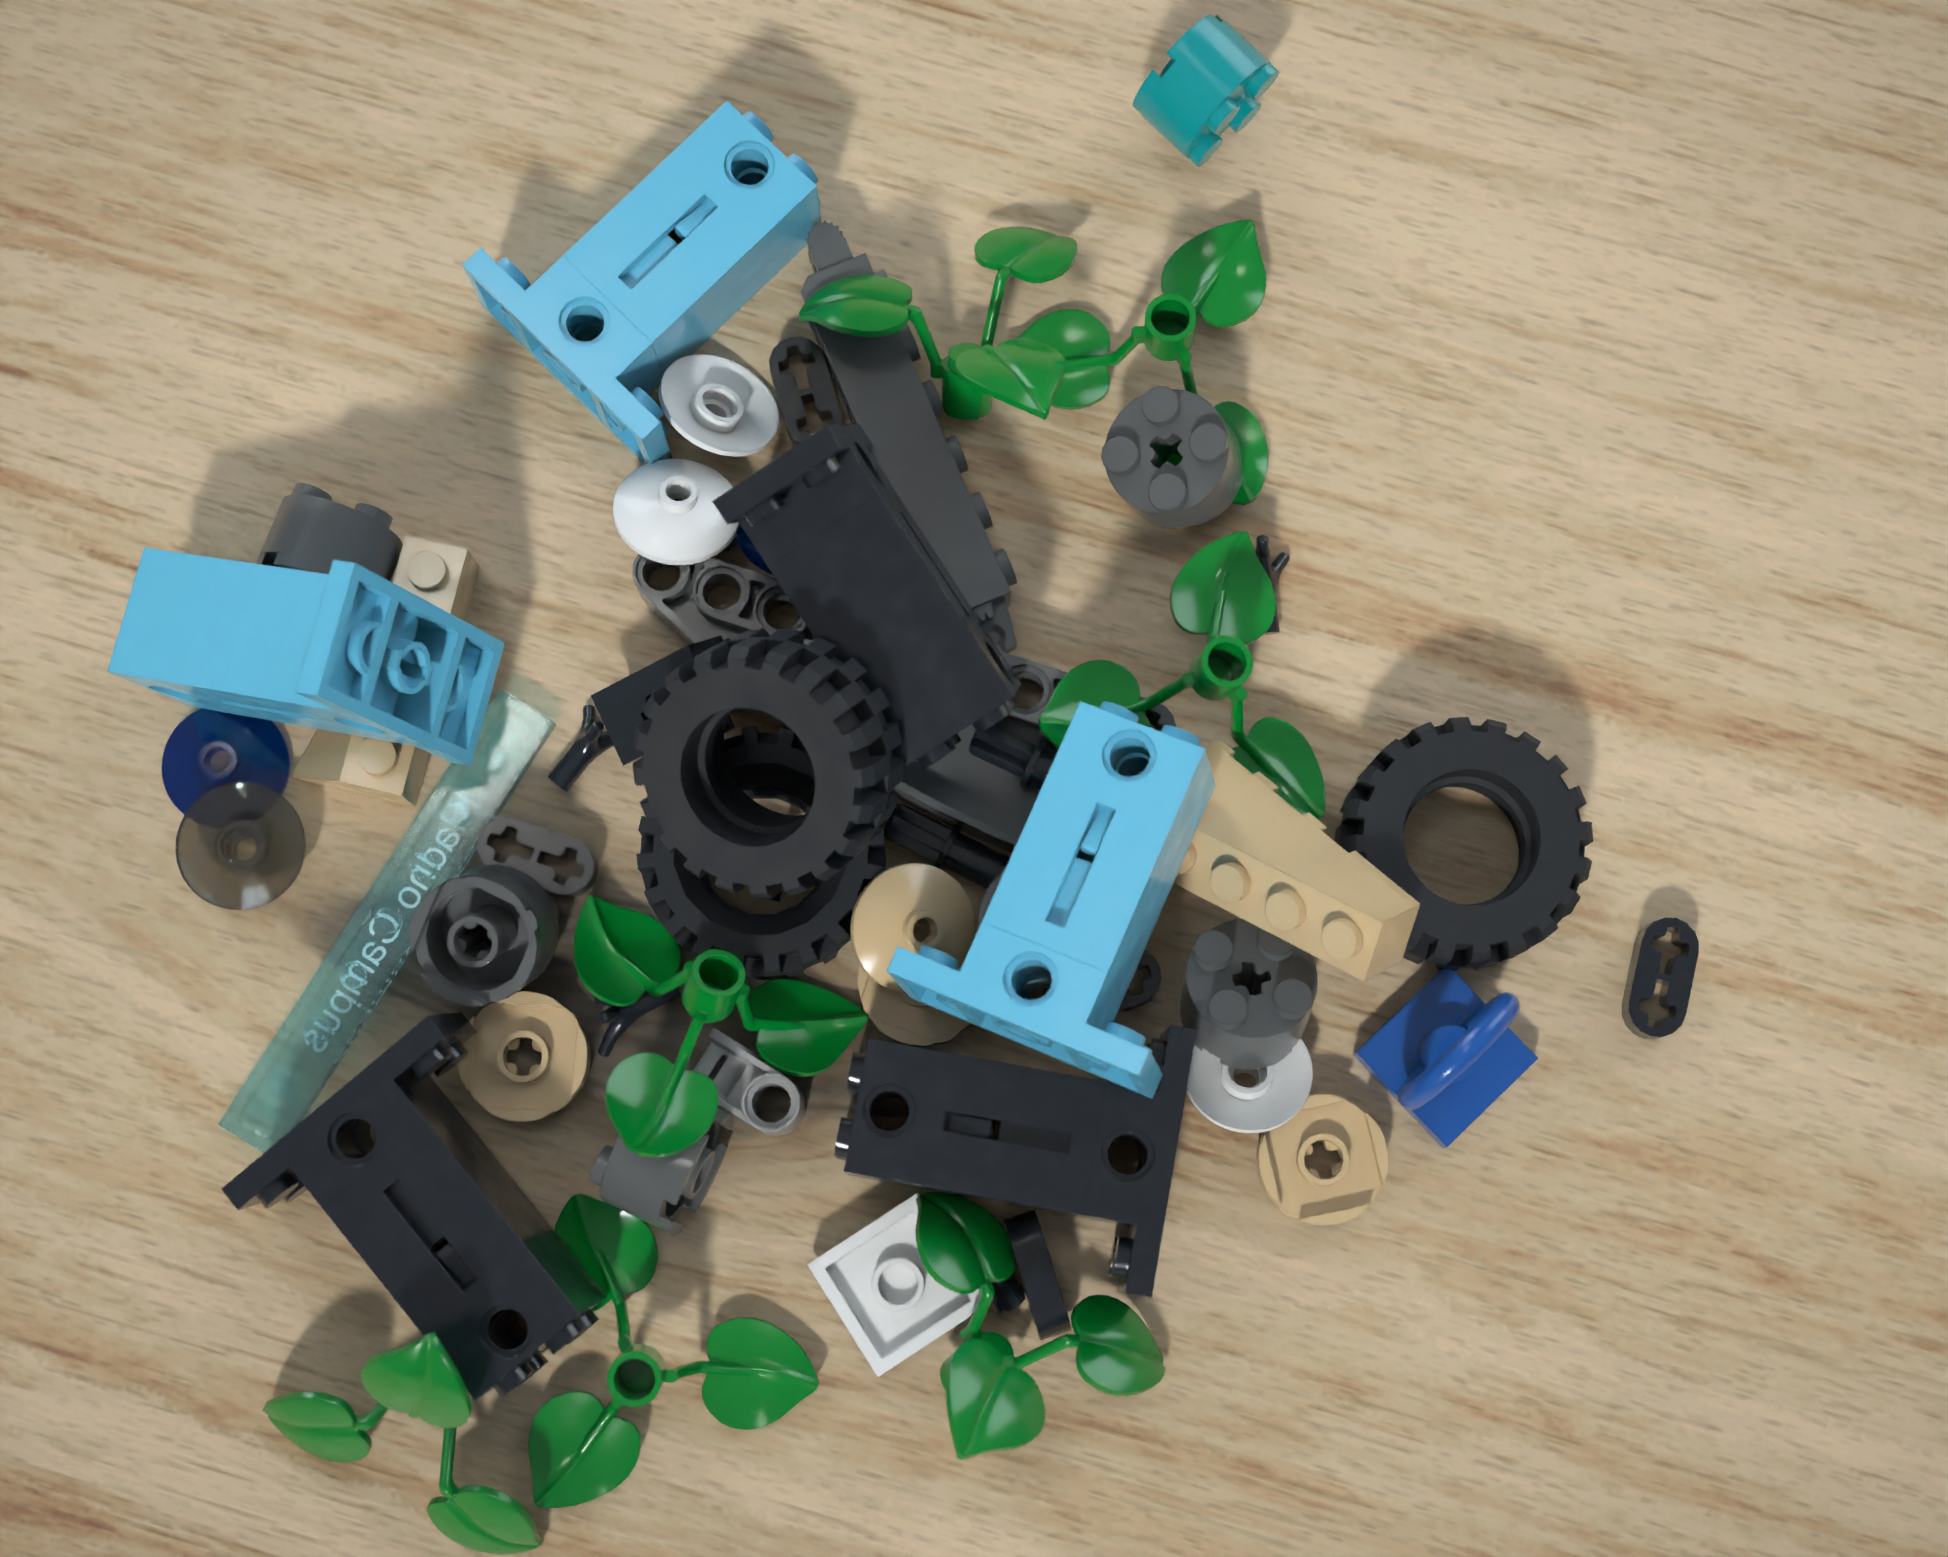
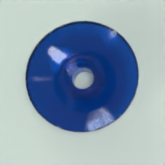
[161,708,290,829]

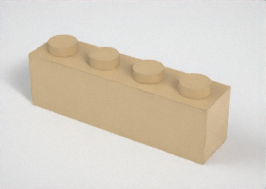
[291,535,480,807]
[1174,738,1420,981]

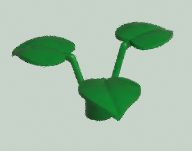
[1015,219,1268,505]
[799,227,1077,420]
[1038,531,1325,819]
[573,895,869,1158]
[915,1192,1165,1460]
[528,1193,819,1508]
[263,1332,544,1554]

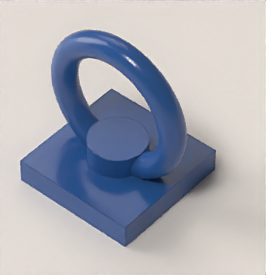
[1353,968,1538,1148]

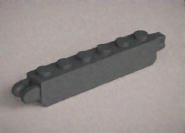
[801,220,1017,653]

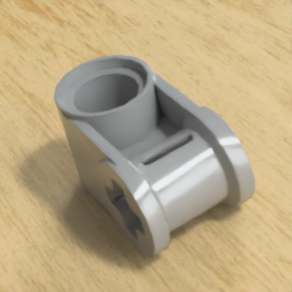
[693,1028,806,1136]

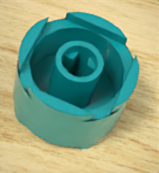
[1133,14,1280,167]

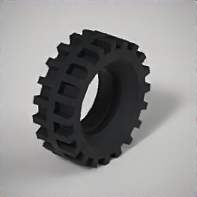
[637,727,886,980]

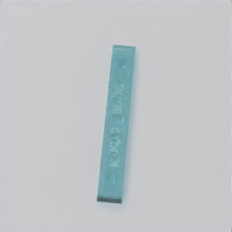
[218,688,556,1153]

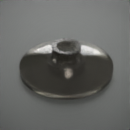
[175,782,306,910]

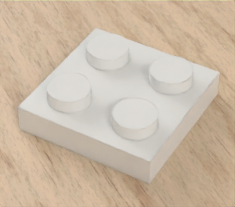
[807,1193,980,1377]

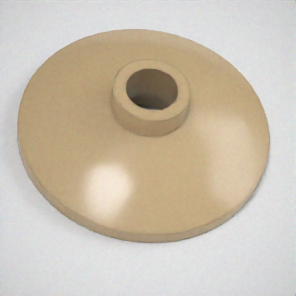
[850,863,975,993]

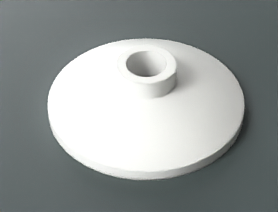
[659,354,779,457]
[613,459,739,565]
[1186,1039,1313,1133]

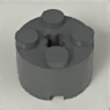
[1101,386,1242,529]
[256,483,403,581]
[409,864,559,1007]
[1180,919,1318,1070]
[590,1109,734,1235]

